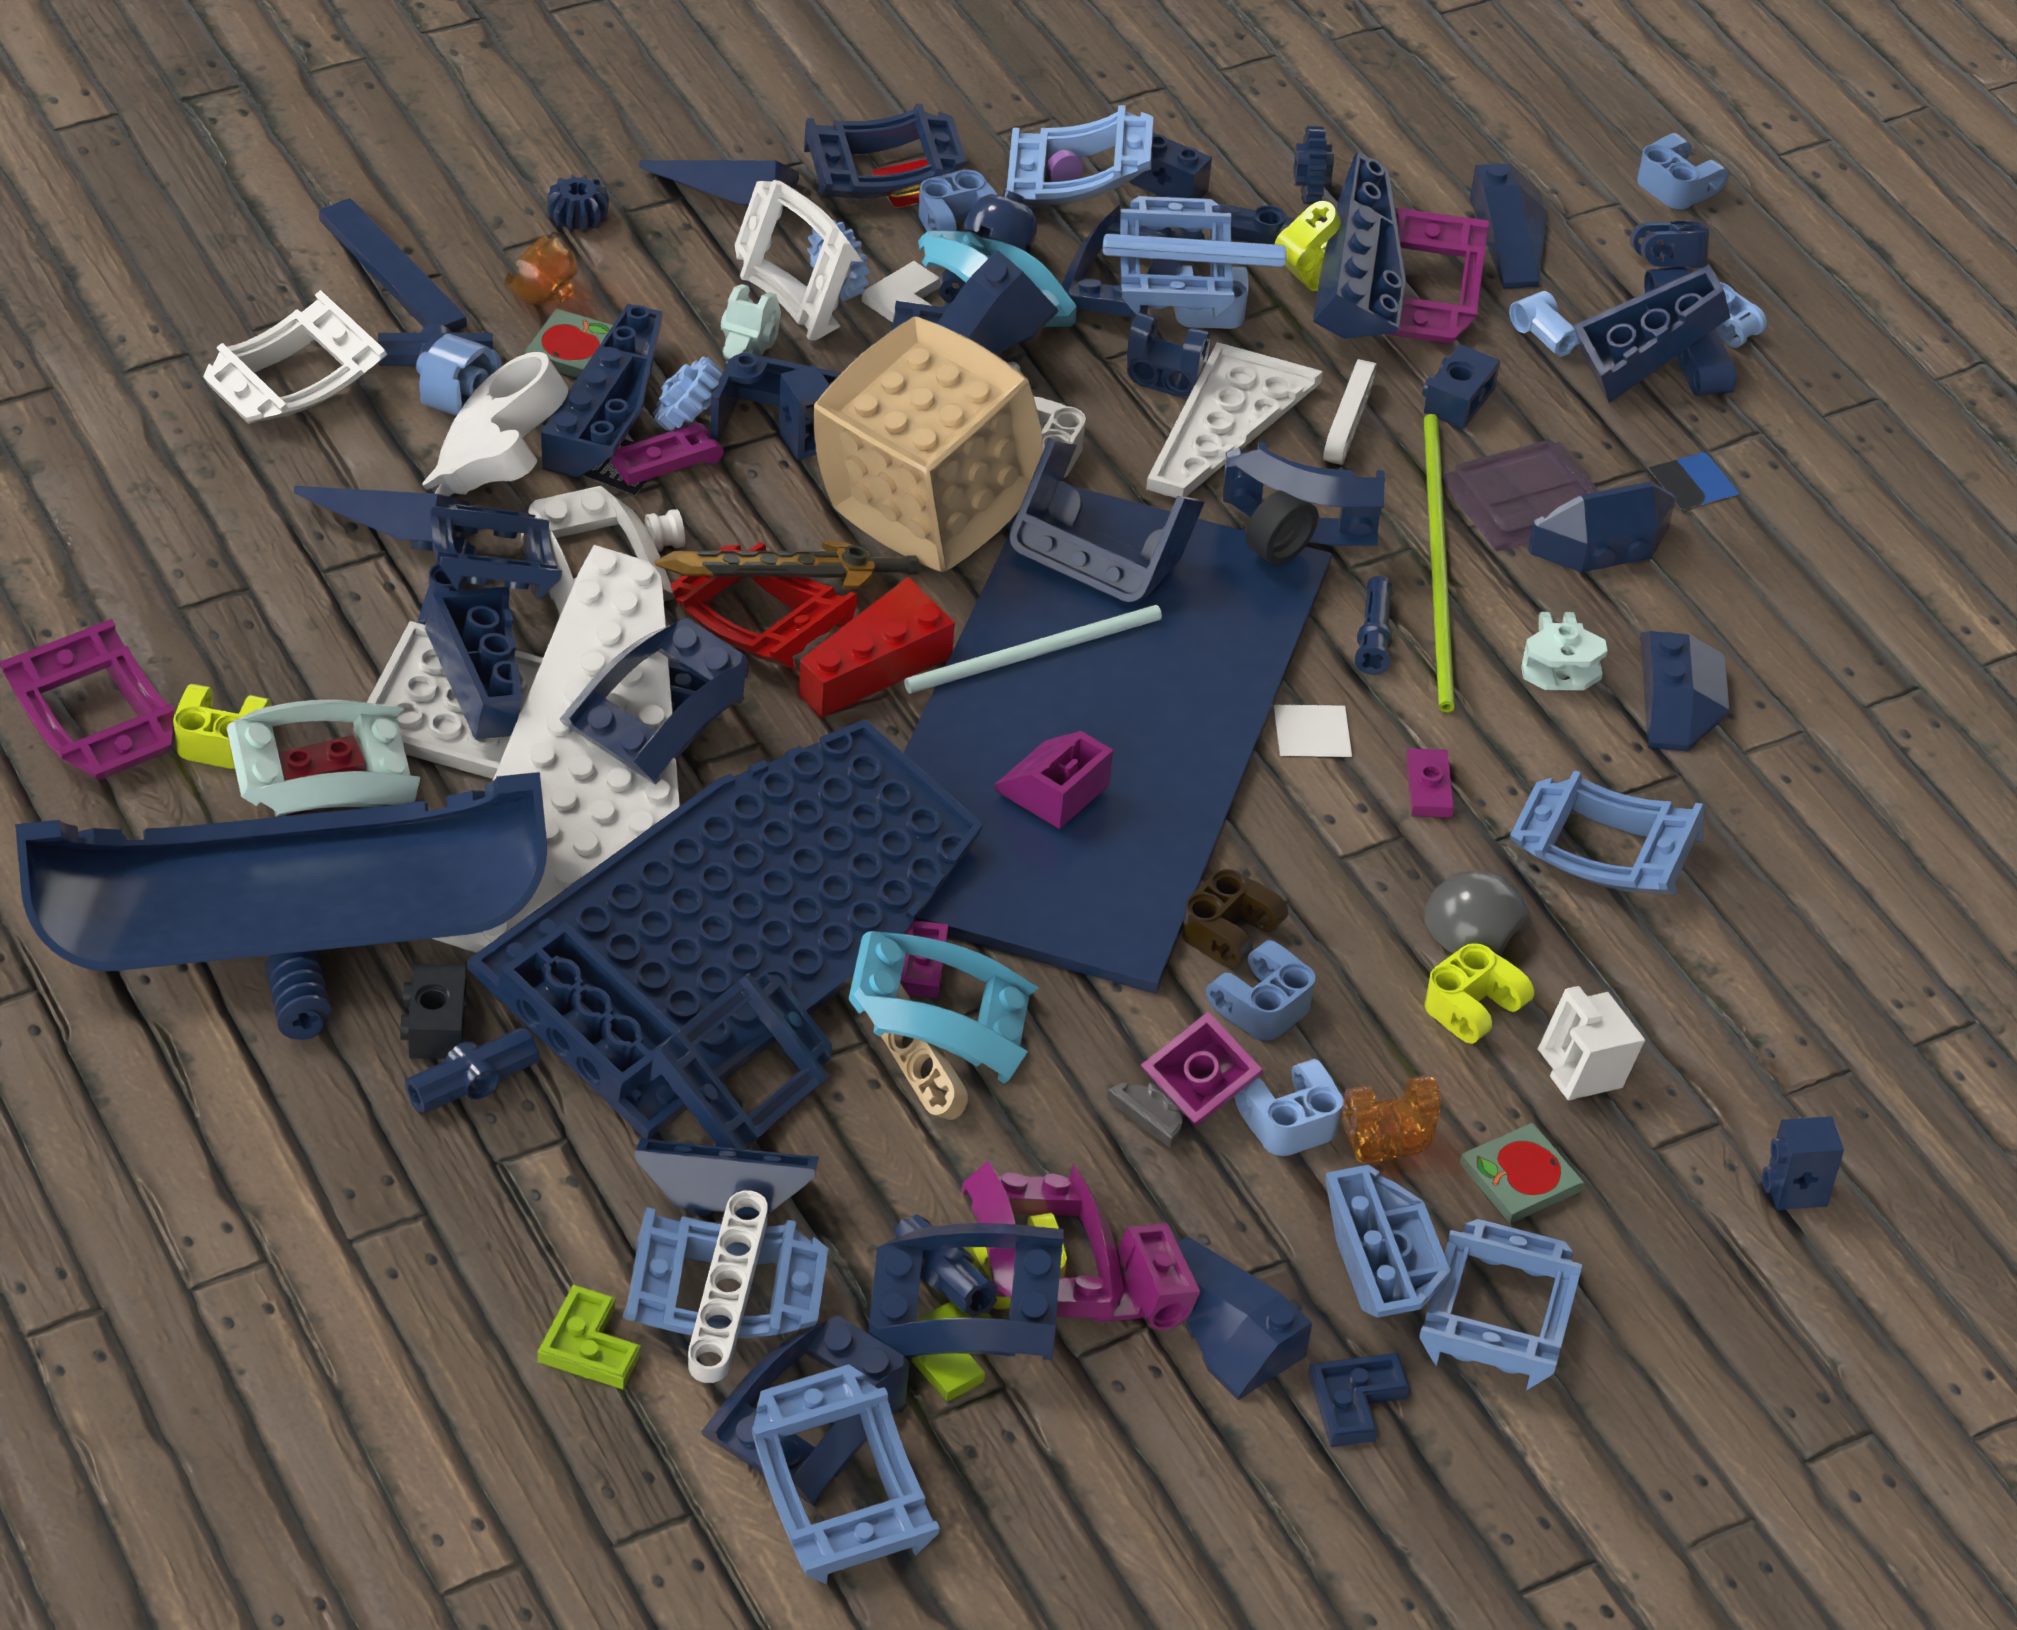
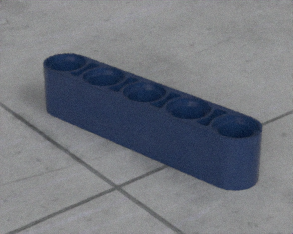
[1644,267,1736,396]

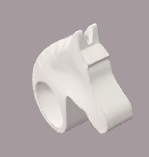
[422,352,568,497]

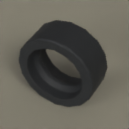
[1245,490,1319,566]

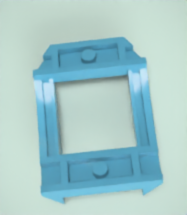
[918,231,1076,327]
[849,931,1039,1084]

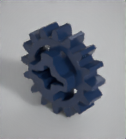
[1293,126,1334,204]

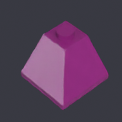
[1141,1012,1264,1127]

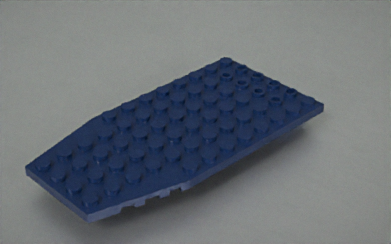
[467,719,983,1139]

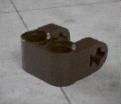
[1182,869,1288,968]

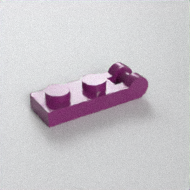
[610,423,724,486]

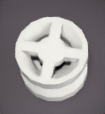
[645,509,685,552]

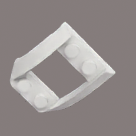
[735,180,864,341]
[203,290,387,424]
[521,486,675,618]

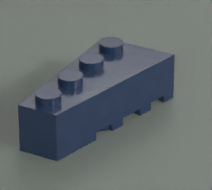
[1573,265,1731,403]

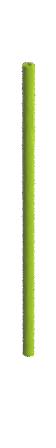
[1424,414,1455,713]

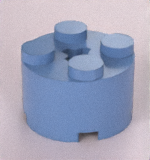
[416,333,502,416]

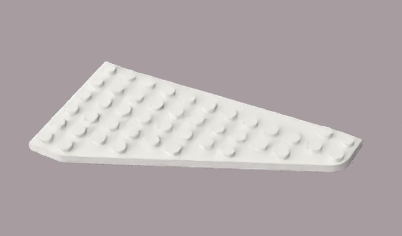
[432,545,680,953]

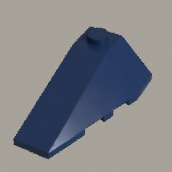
[639,160,799,209]
[1470,163,1548,289]
[937,250,1059,357]
[294,486,470,551]
[1177,1236,1312,1400]

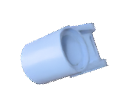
[1716,282,1767,348]

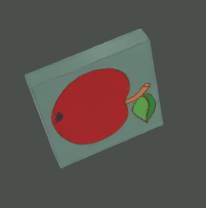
[524,308,613,378]
[1459,1122,1584,1224]

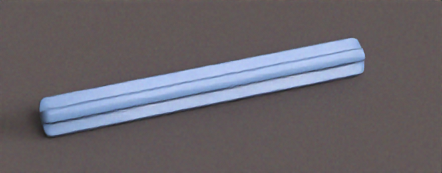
[1103,234,1286,267]

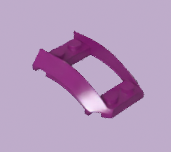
[1385,207,1489,344]
[0,619,175,780]
[961,1160,1124,1318]

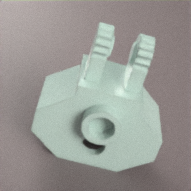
[721,284,781,364]
[1521,612,1608,690]

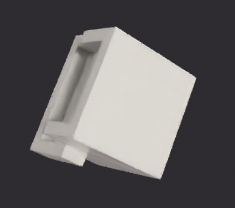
[1538,986,1645,1100]

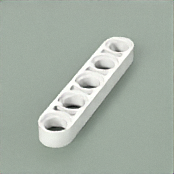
[688,1191,767,1383]

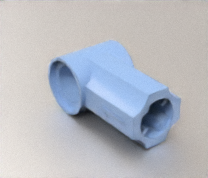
[1509,291,1579,357]

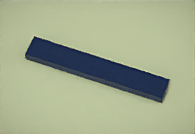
[319,198,467,332]

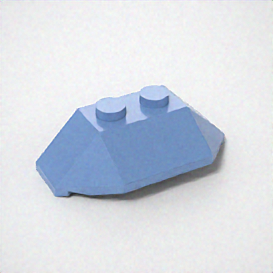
[1325,1165,1451,1318]

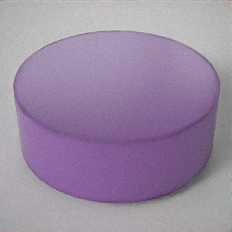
[1046,150,1083,182]

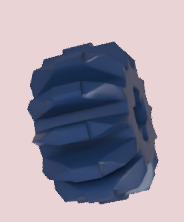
[548,174,609,232]

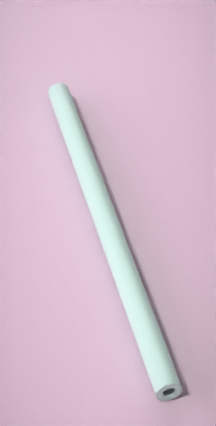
[904,605,1162,694]

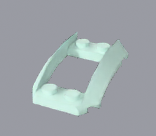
[227,700,420,817]

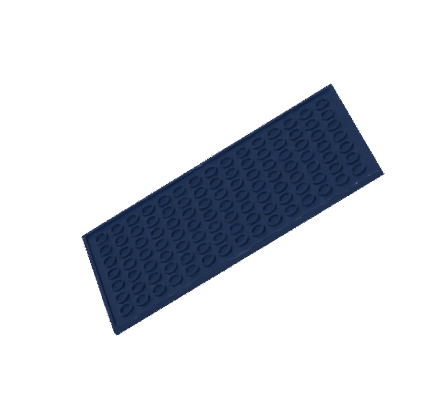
[904,486,1332,994]

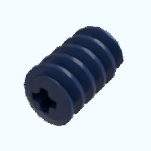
[265,950,331,1040]

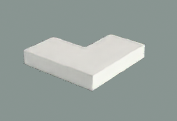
[862,261,940,323]

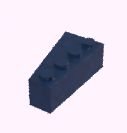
[425,587,522,740]

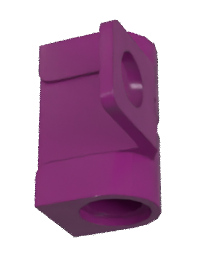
[1091,1223,1200,1330]

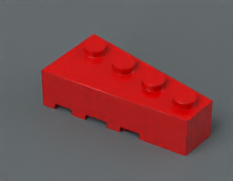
[799,577,955,718]

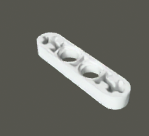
[1323,359,1377,465]

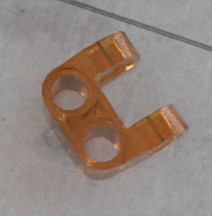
[1341,1075,1441,1163]

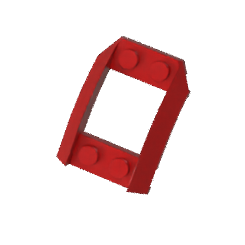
[670,542,858,670]

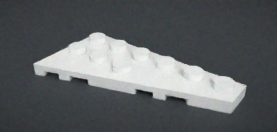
[1146,342,1323,498]

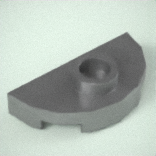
[1107,1082,1183,1148]

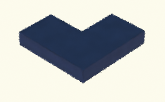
[1308,1353,1410,1447]

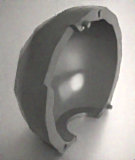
[1424,870,1531,956]

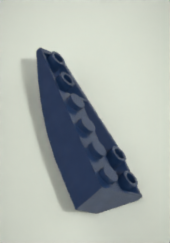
[1313,152,1406,339]
[541,304,663,477]

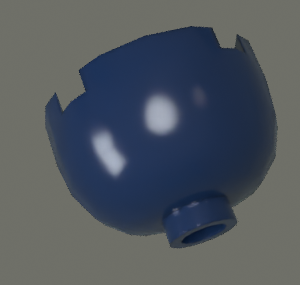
[962,189,1037,254]

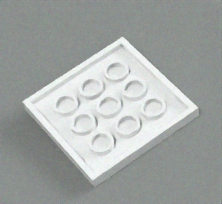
[353,621,543,779]

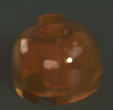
[504,232,578,307]

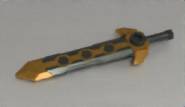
[654,541,919,589]

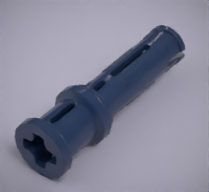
[1355,576,1392,675]

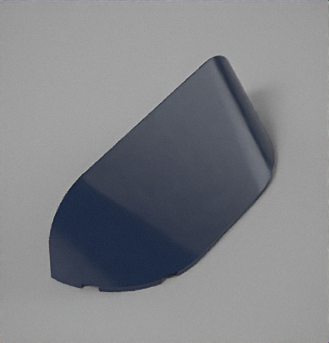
[15,772,547,971]

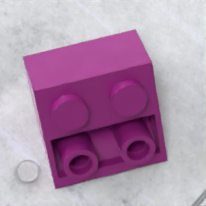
[994,731,1113,829]

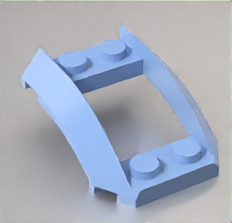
[1006,105,1153,205]

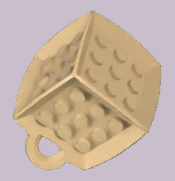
[814,317,1043,572]

